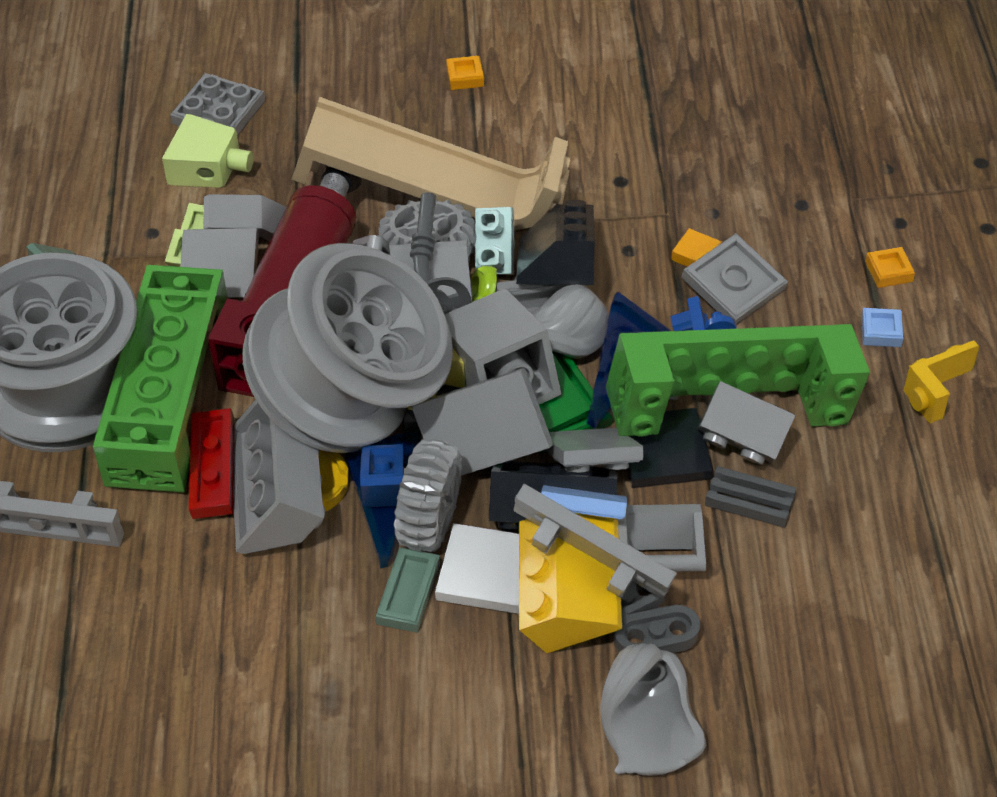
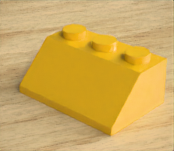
[519,513,622,653]

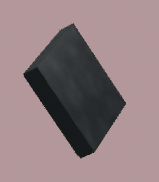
[627,408,713,488]

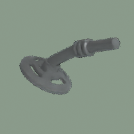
[410,192,471,314]

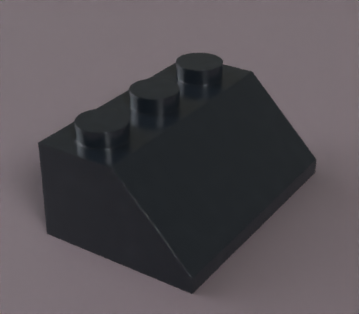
[516,200,595,285]
[489,461,618,529]

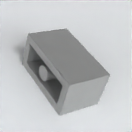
[697,381,795,465]

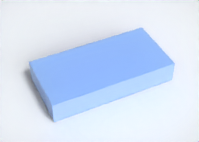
[541,485,627,519]

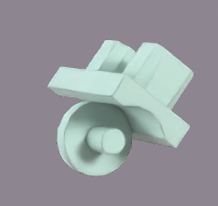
[475,207,515,275]

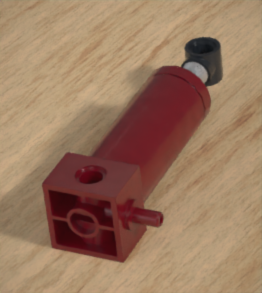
[208,165,362,397]

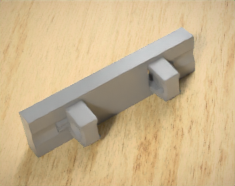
[0,481,124,547]
[514,484,676,599]

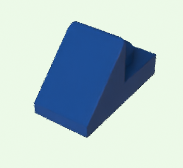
[360,444,404,507]

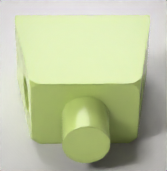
[162,114,254,188]

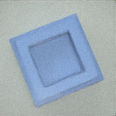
[861,308,903,347]

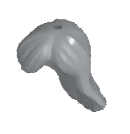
[531,284,611,359]
[600,643,706,776]

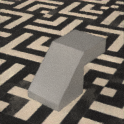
[203,194,286,241]

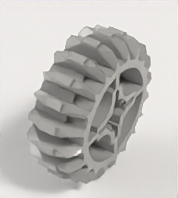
[377,198,476,261]
[394,439,463,552]

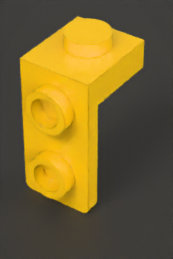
[903,340,980,424]

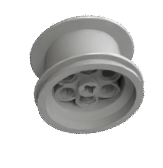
[243,243,453,453]
[0,253,137,452]

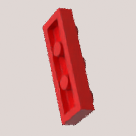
[188,408,234,519]

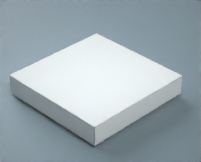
[435,523,519,614]

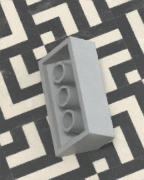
[233,399,325,554]

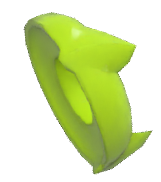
[470,265,497,302]

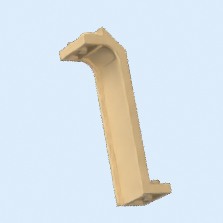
[291,97,570,231]

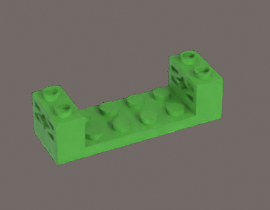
[93,265,228,492]
[606,324,870,436]

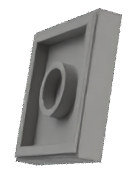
[681,233,788,325]

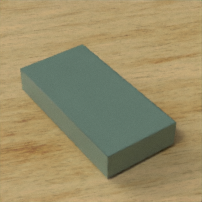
[376,547,440,633]

